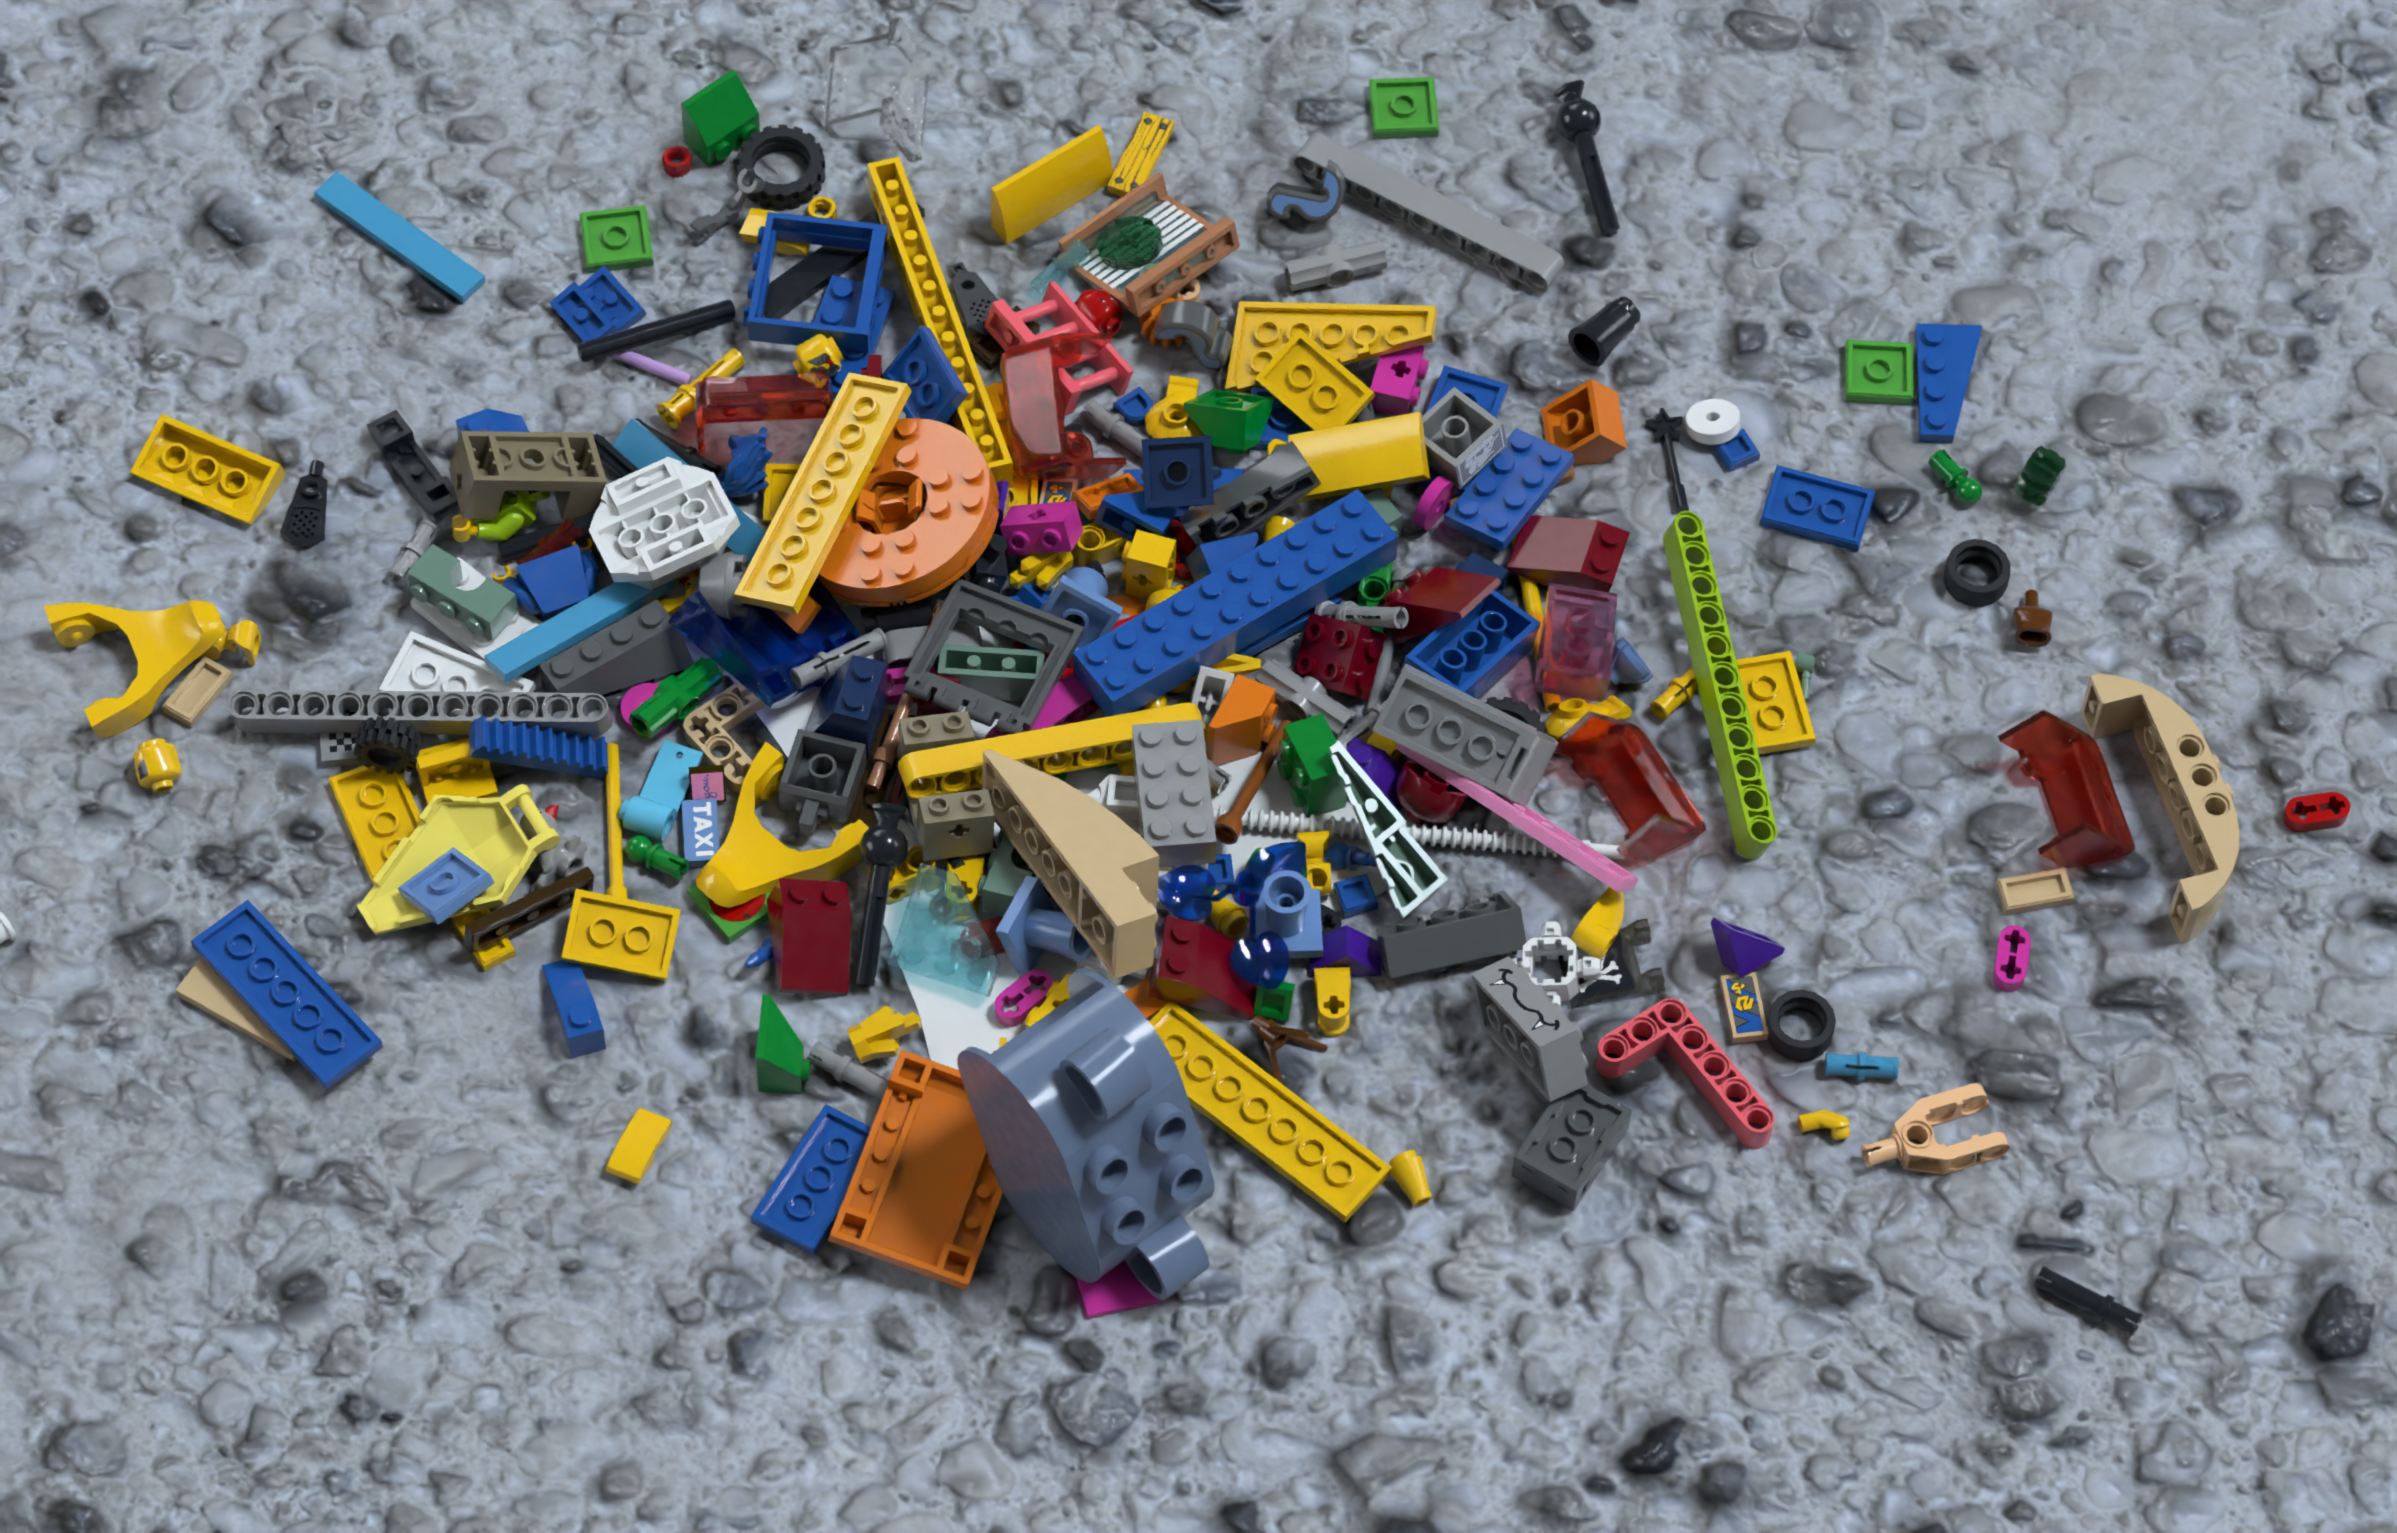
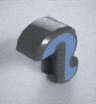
[1266,159,1345,222]
[1154,300,1233,370]

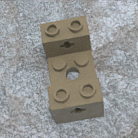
[449,431,607,520]
[897,711,995,861]

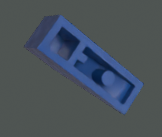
[542,960,606,1059]

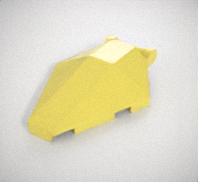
[357,784,561,935]

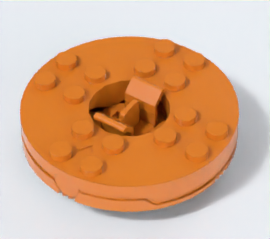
[816,418,999,607]

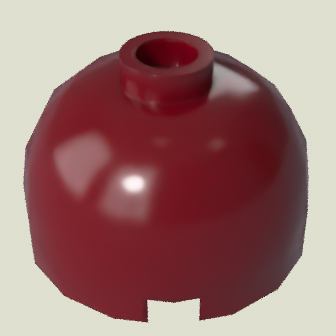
[1396,760,1467,825]

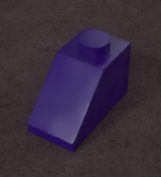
[1346,737,1402,812]

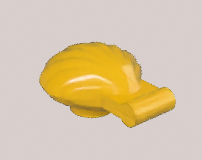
[1145,375,1204,439]
[1545,695,1632,746]

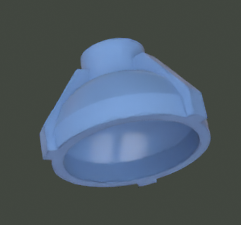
[1604,637,1653,685]

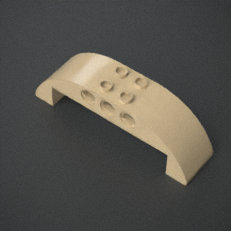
[2080,673,2240,944]

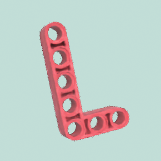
[1595,998,1774,1149]

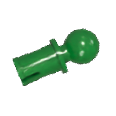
[1928,449,1982,505]
[625,835,689,881]

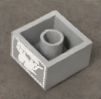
[1422,387,1507,489]

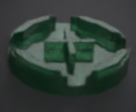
[1097,216,1163,270]

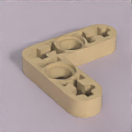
[683,674,771,793]

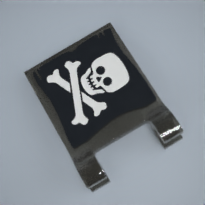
[1558,919,1665,1009]

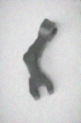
[689,168,766,246]

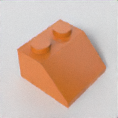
[1541,378,1627,465]
[1206,674,1279,765]

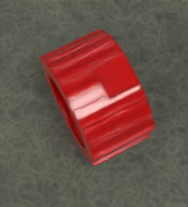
[662,145,692,178]

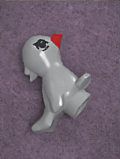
[520,805,588,894]

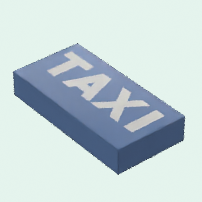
[682,798,720,867]

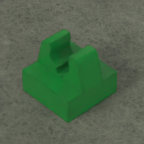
[1253,977,1295,1021]

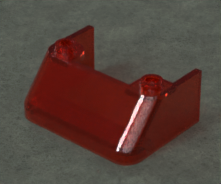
[1000,333,1127,480]
[695,372,833,458]
[1998,710,2135,869]
[1554,711,1706,862]

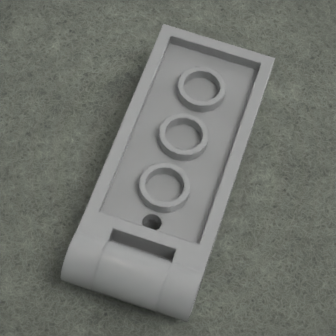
[1372,663,1558,805]

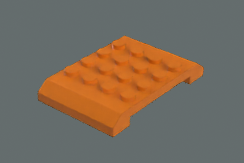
[828,1050,1003,1291]

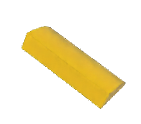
[991,125,1113,244]
[1288,412,1430,502]
[130,414,286,525]

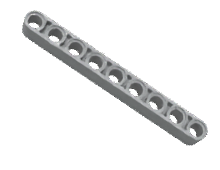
[1293,133,1565,292]

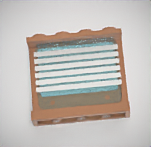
[1058,172,1240,317]

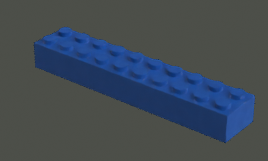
[1073,489,1398,717]

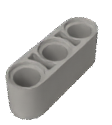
[882,621,983,671]

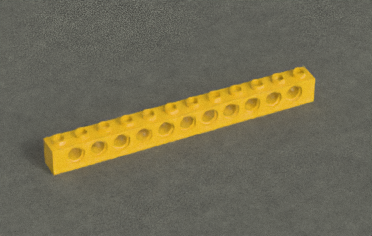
[867,156,1013,488]

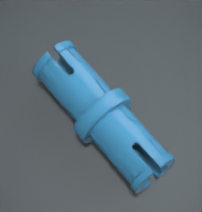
[1824,1052,1898,1081]

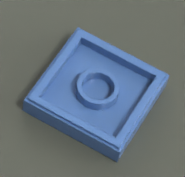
[398,847,494,925]

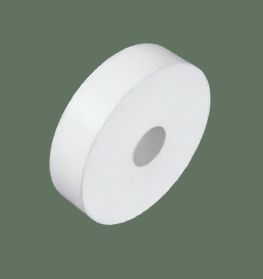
[1686,399,1741,445]

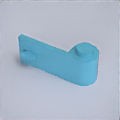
[619,739,704,841]

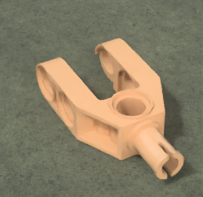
[1861,1083,2010,1175]

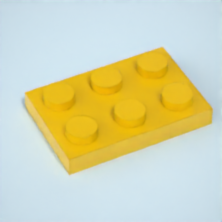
[1255,329,1376,431]
[1736,651,1816,754]
[561,889,681,981]

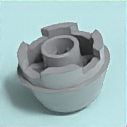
[695,551,748,620]

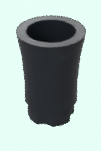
[1568,296,1641,367]
[860,597,933,634]

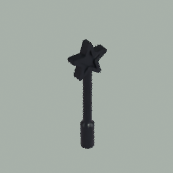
[1645,408,1689,513]

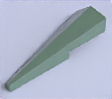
[1328,741,1448,919]

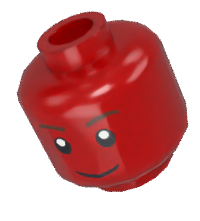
[1075,289,1123,337]

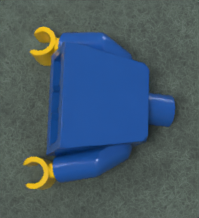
[491,539,599,620]

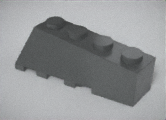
[1179,440,1321,546]

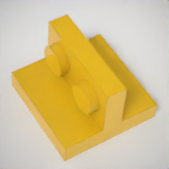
[415,737,499,805]

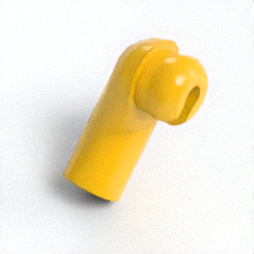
[1797,1110,1851,1140]

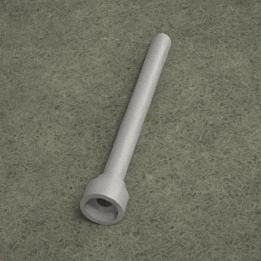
[1366,568,1413,714]

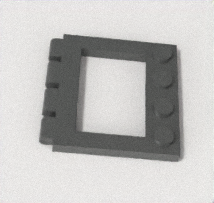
[904,578,1084,734]

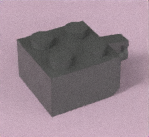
[779,729,867,836]

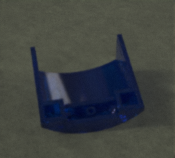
[668,578,866,709]

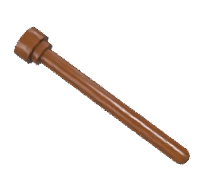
[1214,720,1292,845]

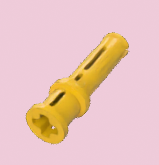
[657,348,746,429]

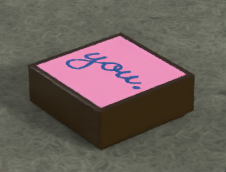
[689,765,726,802]

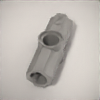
[1284,240,1388,291]
[1255,659,1356,739]

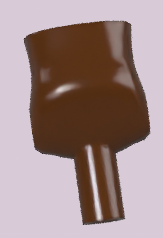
[2013,590,2052,647]

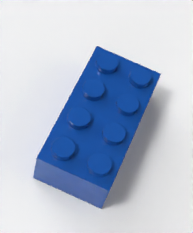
[1399,590,1541,699]

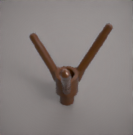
[1251,1015,1328,1085]

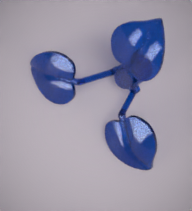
[1157,842,1307,990]

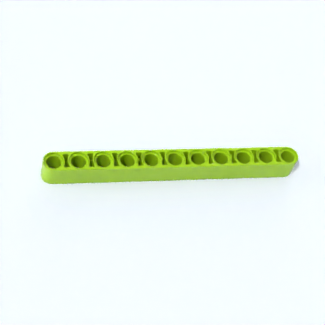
[1663,511,1777,859]

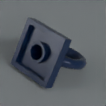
[1140,435,1222,509]

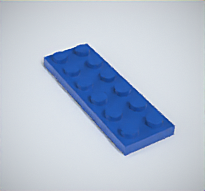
[191,900,383,1090]

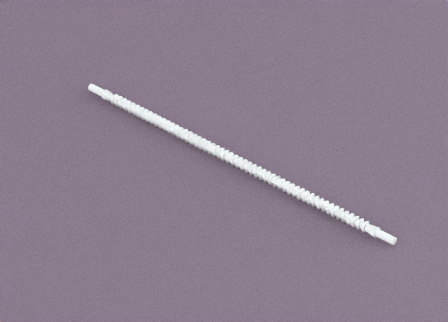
[979,788,1625,860]

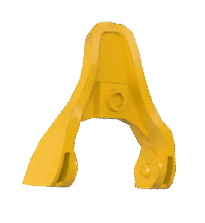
[44,599,223,737]
[696,742,869,908]

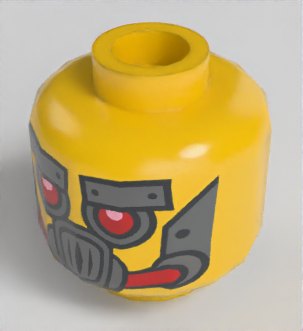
[792,334,845,384]

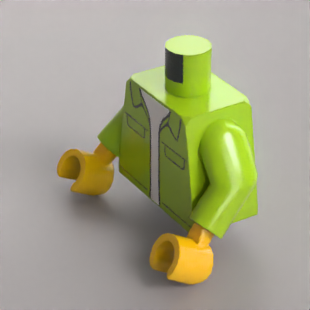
[452,490,551,543]

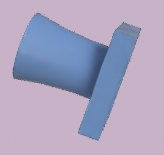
[1040,567,1123,656]
[1249,870,1323,960]
[996,875,1092,975]

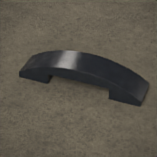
[367,410,459,517]

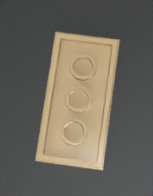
[176,957,297,1062]

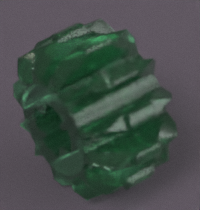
[2015,446,2066,506]

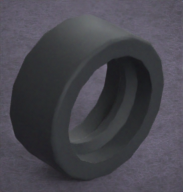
[1943,539,2011,607]
[1767,990,1836,1061]

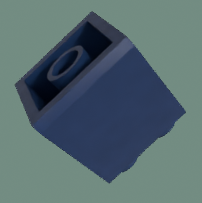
[807,655,888,761]

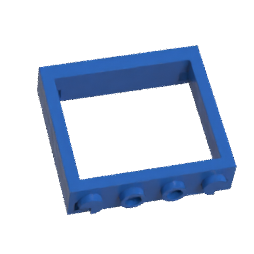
[742,212,888,354]

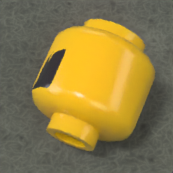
[132,738,183,793]

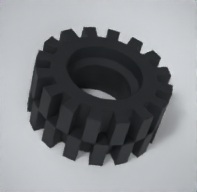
[354,716,422,775]

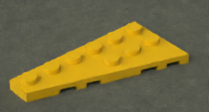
[1225,301,1438,392]

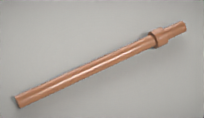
[866,606,942,792]

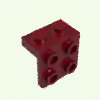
[1293,614,1386,701]

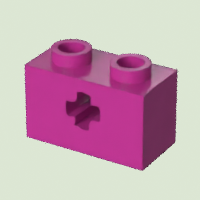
[1370,345,1429,416]
[1000,501,1084,556]

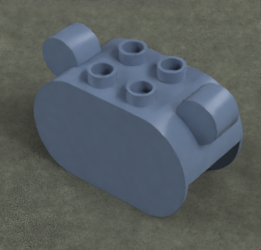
[957,969,1215,1300]

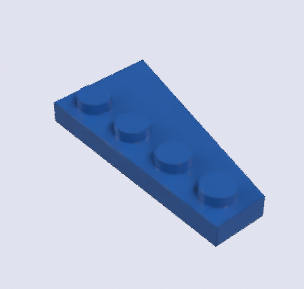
[1914,323,1982,443]

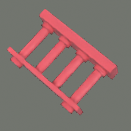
[984,281,1133,416]

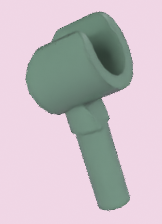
[1795,651,1815,701]

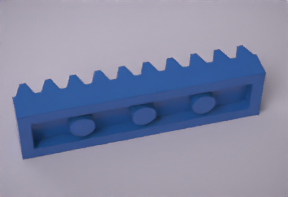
[469,716,608,780]

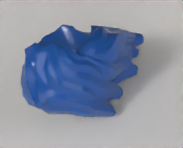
[717,427,772,500]

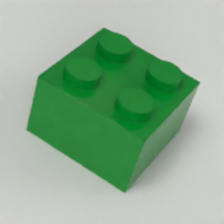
[1277,713,1347,818]

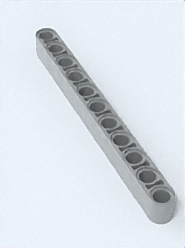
[228,690,613,736]

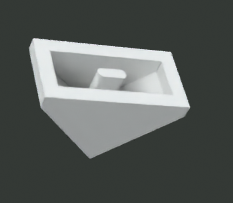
[1190,666,1234,730]

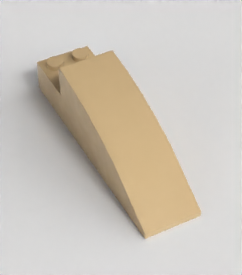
[982,749,1159,979]

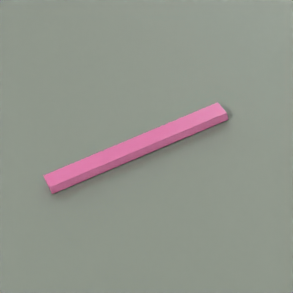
[1396,744,1639,892]

